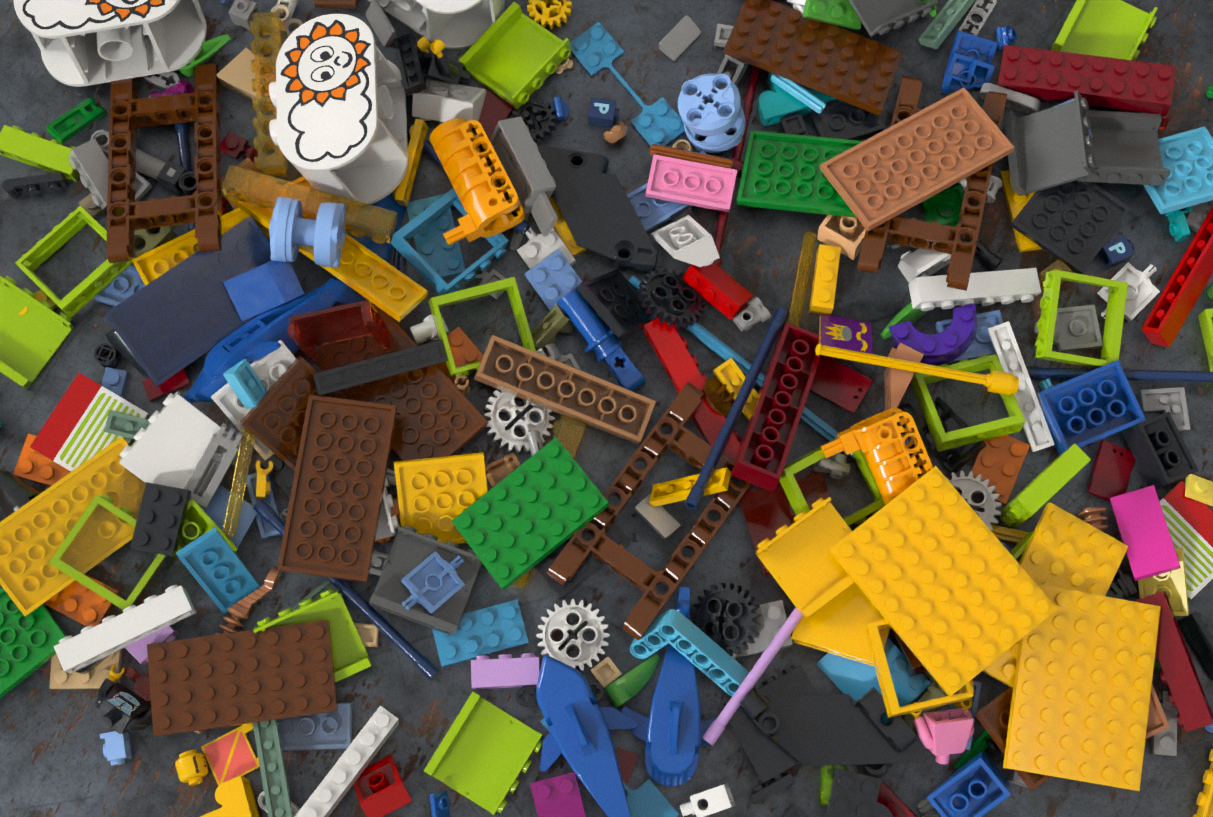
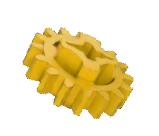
[527,0,572,30]

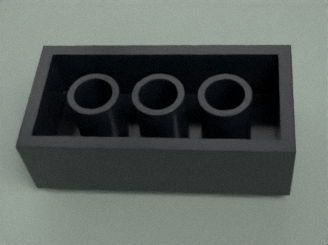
[534,522,630,601]

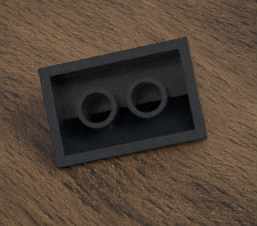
[1122,412,1199,490]

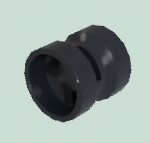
[94,343,122,369]

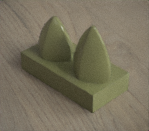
[531,304,573,349]

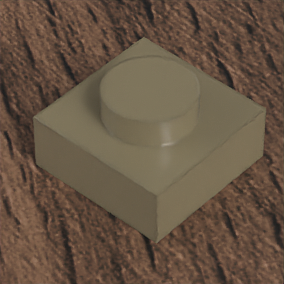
[78,193,107,219]

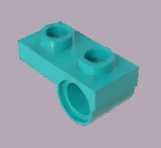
[1165,206,1193,242]

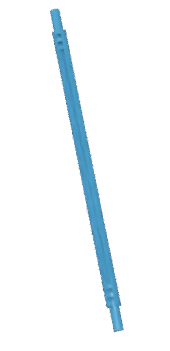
[629,275,855,459]

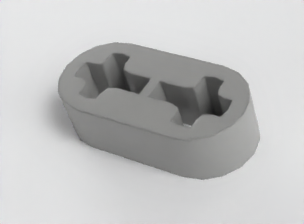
[143,71,180,91]

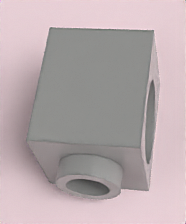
[228,0,261,31]

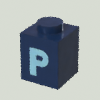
[588,97,620,128]
[1098,235,1135,270]

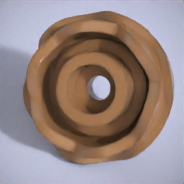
[603,121,628,144]

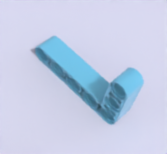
[630,609,749,696]

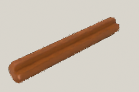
[650,144,733,169]

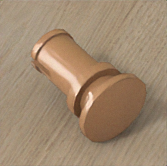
[454,375,471,397]

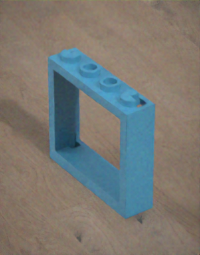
[391,188,509,295]

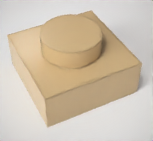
[590,656,622,688]

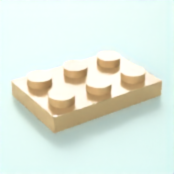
[49,649,122,689]

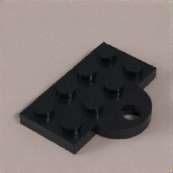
[825,768,893,817]

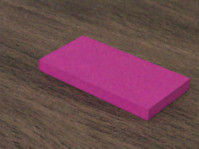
[1110,485,1181,581]

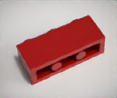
[682,262,753,320]

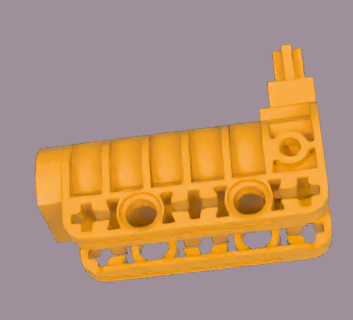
[821,408,933,505]

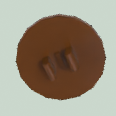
[703,378,734,417]

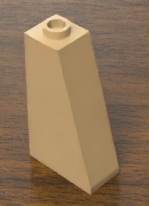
[216,47,277,113]

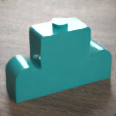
[757,72,839,127]

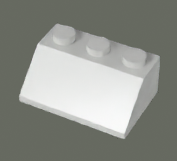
[412,79,487,124]
[651,215,720,267]
[897,242,968,283]

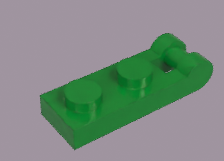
[46,97,107,144]

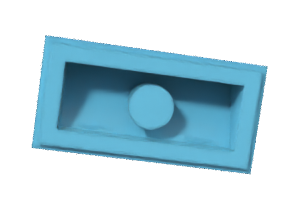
[223,359,267,408]

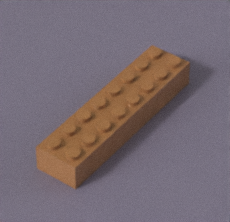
[474,335,656,444]

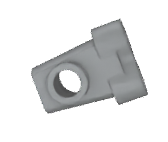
[733,296,771,331]
[812,453,850,479]

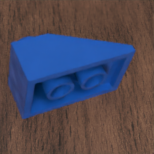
[223,260,305,321]
[926,751,1013,817]

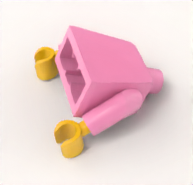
[905,699,974,764]

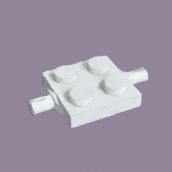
[517,226,576,270]
[1097,262,1160,322]

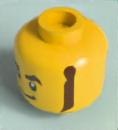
[175,750,208,786]

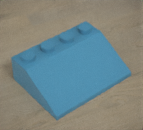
[816,638,931,726]

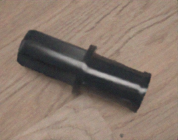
[1113,561,1138,598]

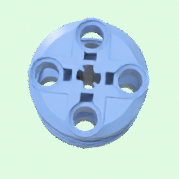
[678,73,746,153]
[269,197,345,268]

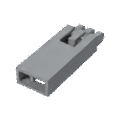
[183,423,243,508]

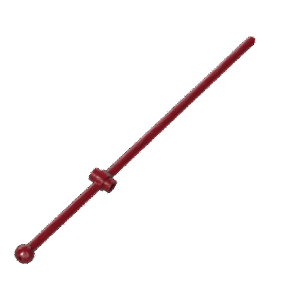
[714,0,775,267]

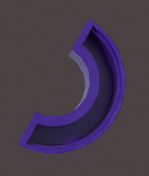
[889,303,977,365]

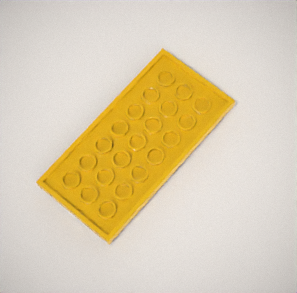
[0,436,146,616]
[983,502,1128,688]

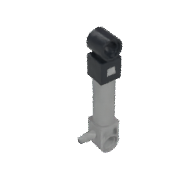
[91,130,197,196]

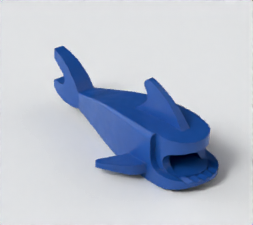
[622,587,717,786]

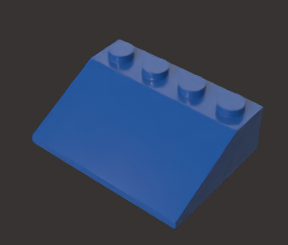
[1038,360,1146,456]

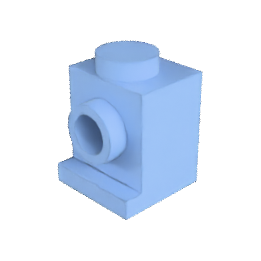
[100,731,132,766]

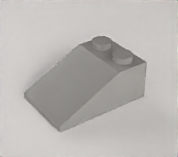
[722,600,793,659]

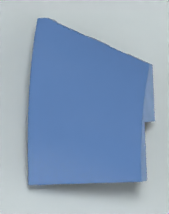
[199,485,257,548]

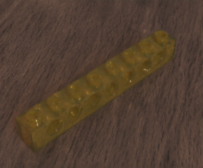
[250,12,287,177]

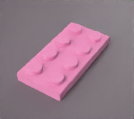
[645,154,737,212]

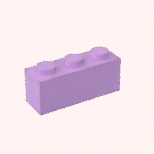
[471,653,540,690]

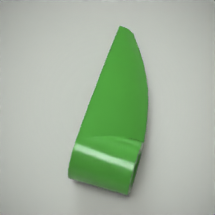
[179,34,231,77]
[880,301,928,339]
[604,654,660,708]

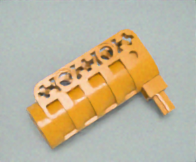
[429,118,525,245]

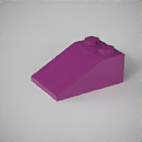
[530,772,586,817]

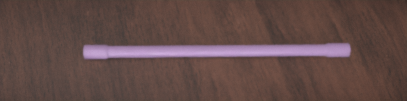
[702,607,803,746]

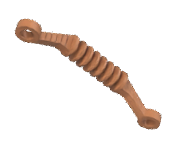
[194,566,283,734]

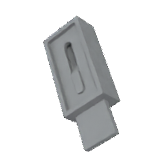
[489,117,558,237]

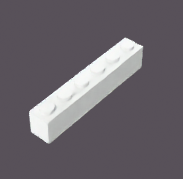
[908,268,1041,311]
[54,585,197,674]
[295,706,399,817]

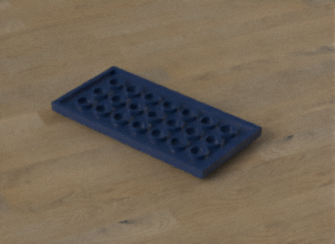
[104,216,271,386]

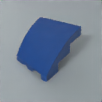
[941,30,998,94]

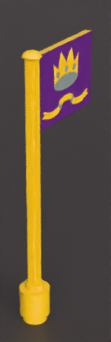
[815,313,1019,395]

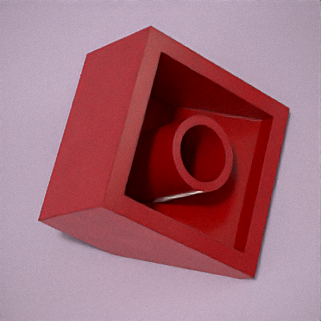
[353,755,412,817]

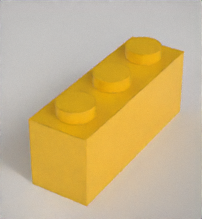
[809,244,841,315]

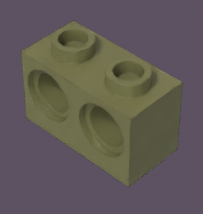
[134,226,177,257]

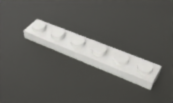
[987,321,1055,452]

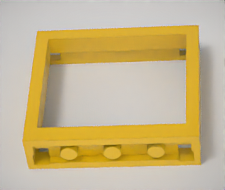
[864,619,974,718]

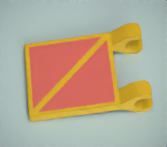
[201,723,260,786]

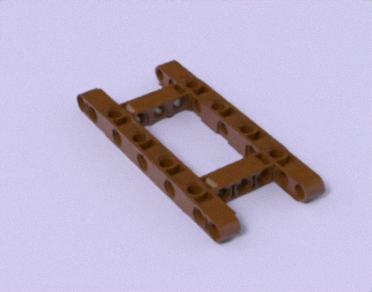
[106,63,222,263]
[857,76,1008,291]
[546,382,752,641]

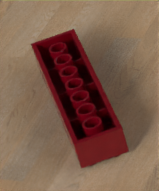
[998,45,1177,115]
[731,322,821,492]

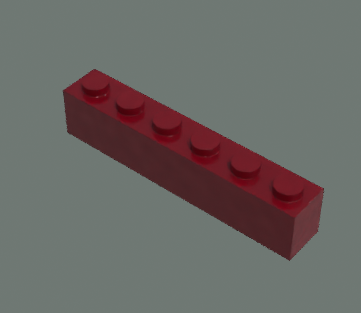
[1136,591,1213,732]

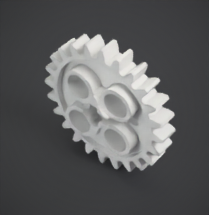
[483,390,555,453]
[946,471,1002,532]
[536,599,610,672]

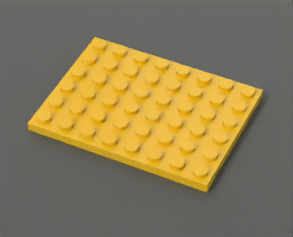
[829,466,1058,697]
[1003,583,1161,791]

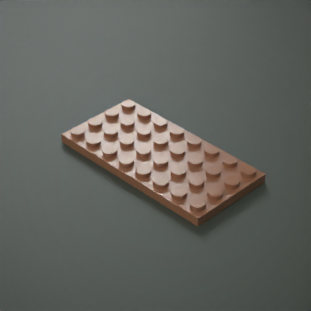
[820,88,1014,231]

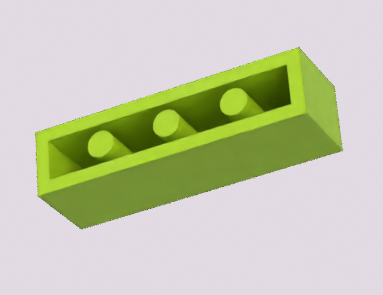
[0,125,80,182]

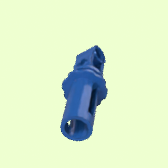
[557,287,646,392]

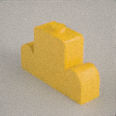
[200,776,260,817]

